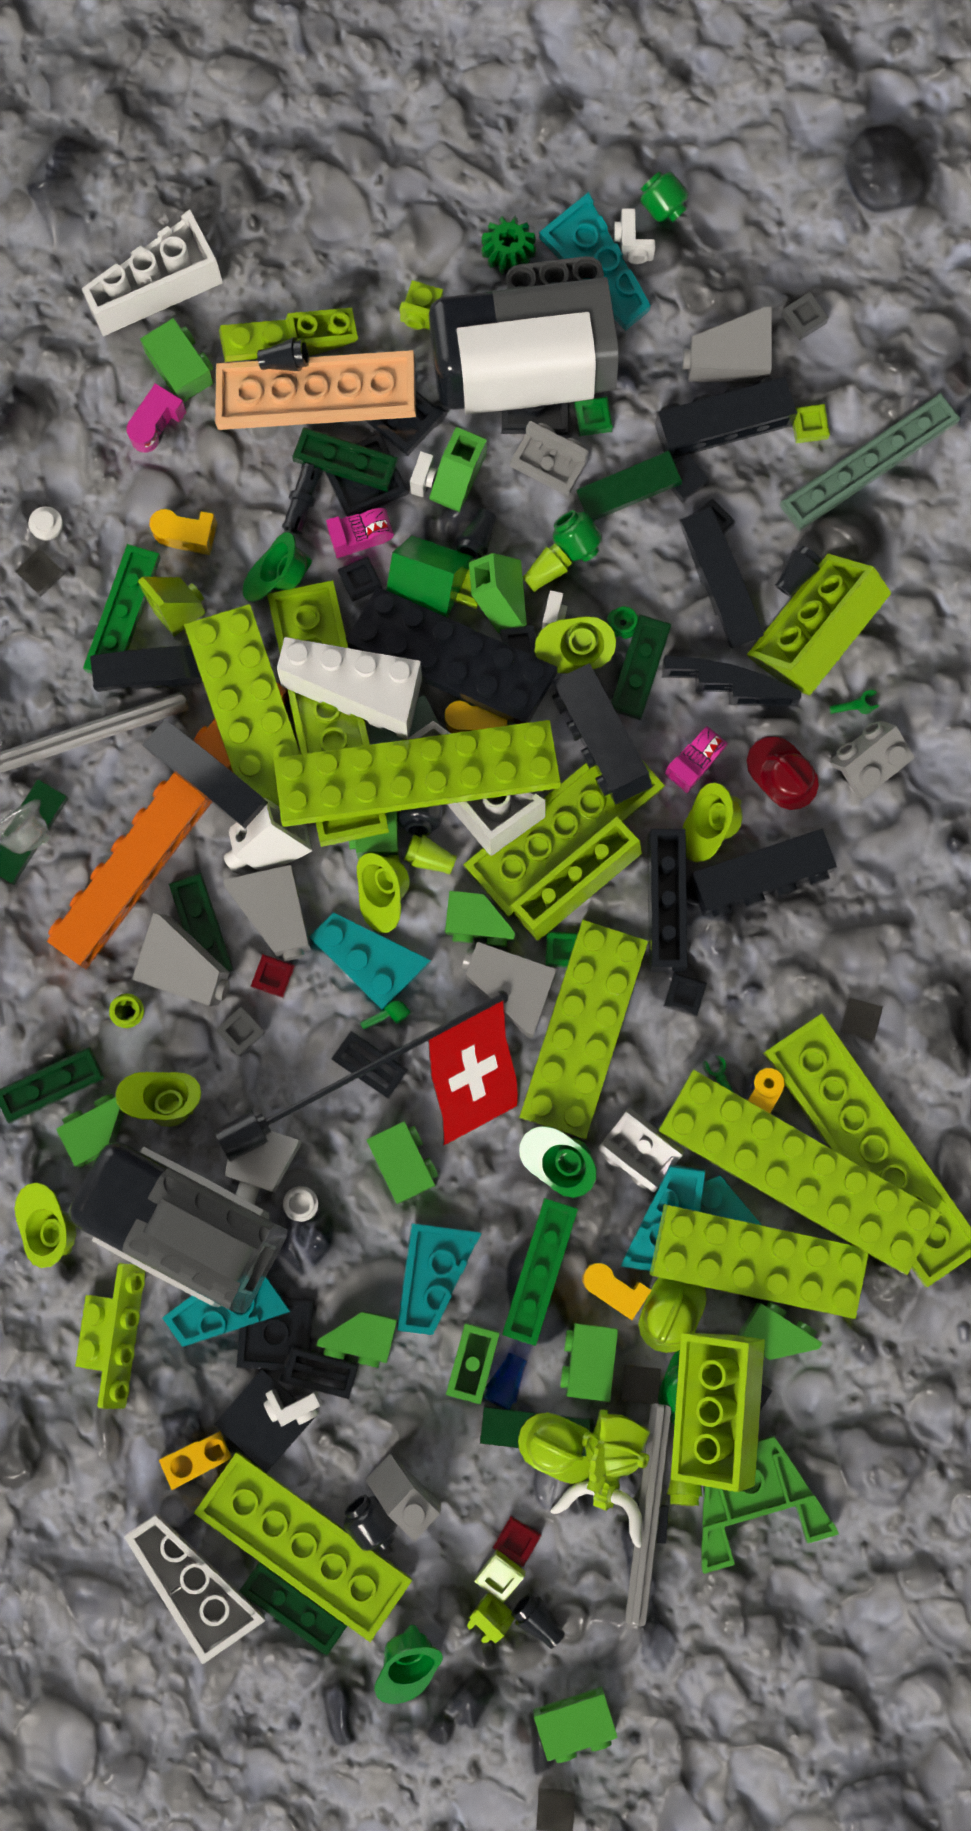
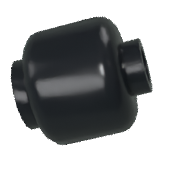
[397,805,443,837]
[344,1495,397,1551]

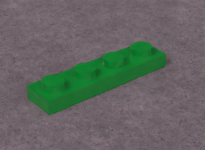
[83,544,161,674]
[502,1198,578,1346]

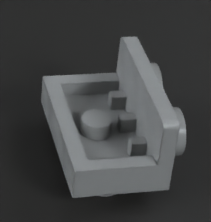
[510,421,589,496]
[829,720,915,799]
[598,1107,685,1192]

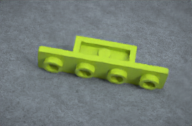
[75,1263,145,1409]

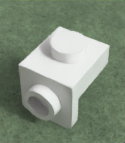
[614,209,655,264]
[264,1388,323,1427]

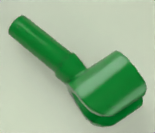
[829,690,879,714]
[360,1001,410,1029]
[702,1055,734,1093]

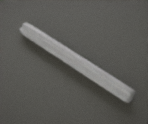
[0,692,189,773]
[625,1403,672,1626]

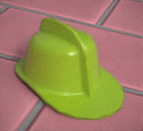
[534,616,616,673]
[682,783,743,862]
[356,853,410,933]
[115,1071,202,1127]
[14,1183,77,1268]
[638,1277,707,1353]
[518,1412,591,1484]

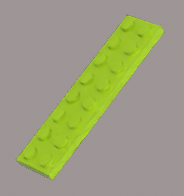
[267,580,389,847]
[274,720,561,827]
[763,1013,971,1287]
[658,1069,941,1275]

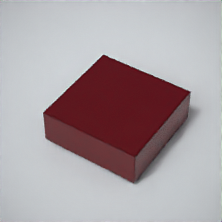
[251,954,296,999]
[492,1515,542,1567]

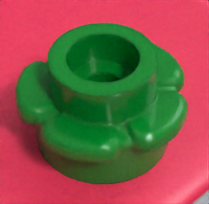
[607,606,639,639]

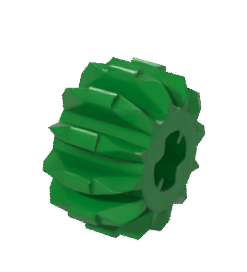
[481,215,536,275]

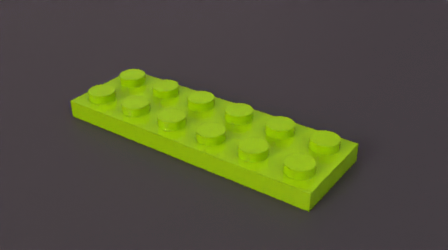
[184,604,300,806]
[464,760,665,918]
[519,920,648,1139]
[649,1204,868,1319]
[194,1451,413,1642]

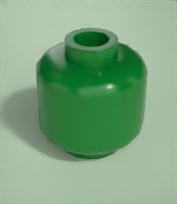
[640,171,689,222]
[552,510,602,562]

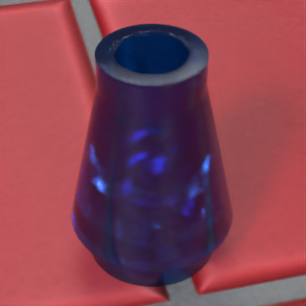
[484,1353,527,1410]

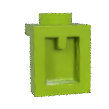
[399,280,443,330]

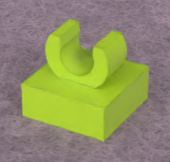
[467,1592,515,1644]

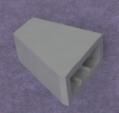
[682,307,772,383]
[223,865,311,961]
[132,913,230,1006]
[462,942,556,1038]
[365,1453,442,1542]

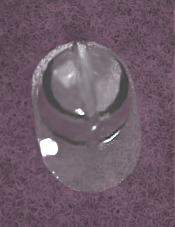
[0,800,51,854]

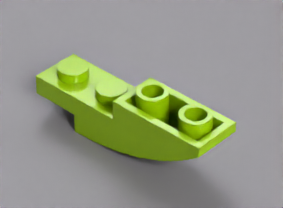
[219,308,358,362]

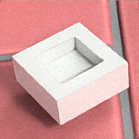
[410,451,438,498]
[542,590,568,629]

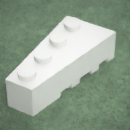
[82,209,223,336]
[277,637,422,740]
[409,721,545,856]
[124,1513,266,1665]

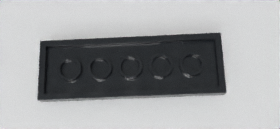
[346,587,557,724]

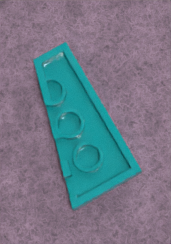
[539,192,651,331]

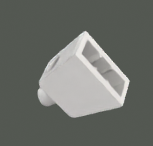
[224,798,312,872]
[225,1131,302,1204]

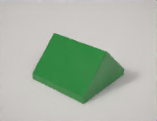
[386,535,473,618]

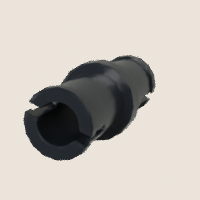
[282,463,323,534]

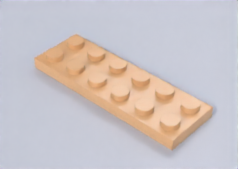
[215,350,416,430]

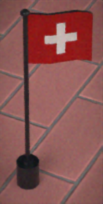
[214,990,518,1162]

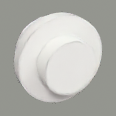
[28,506,63,540]
[283,1186,319,1222]

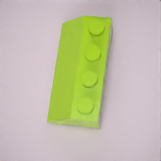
[746,554,891,696]
[671,1333,765,1492]

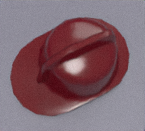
[746,736,819,810]

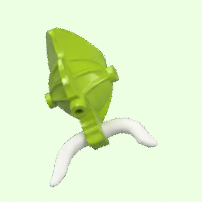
[550,1410,650,1548]

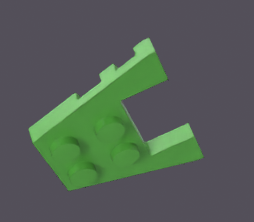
[701,1436,839,1574]

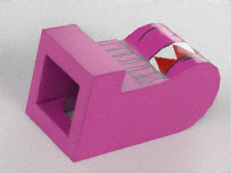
[127,384,186,453]
[326,508,394,558]
[665,726,728,794]

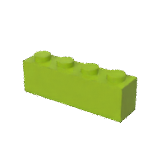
[511,817,642,941]

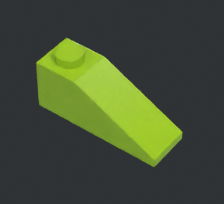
[138,577,205,637]

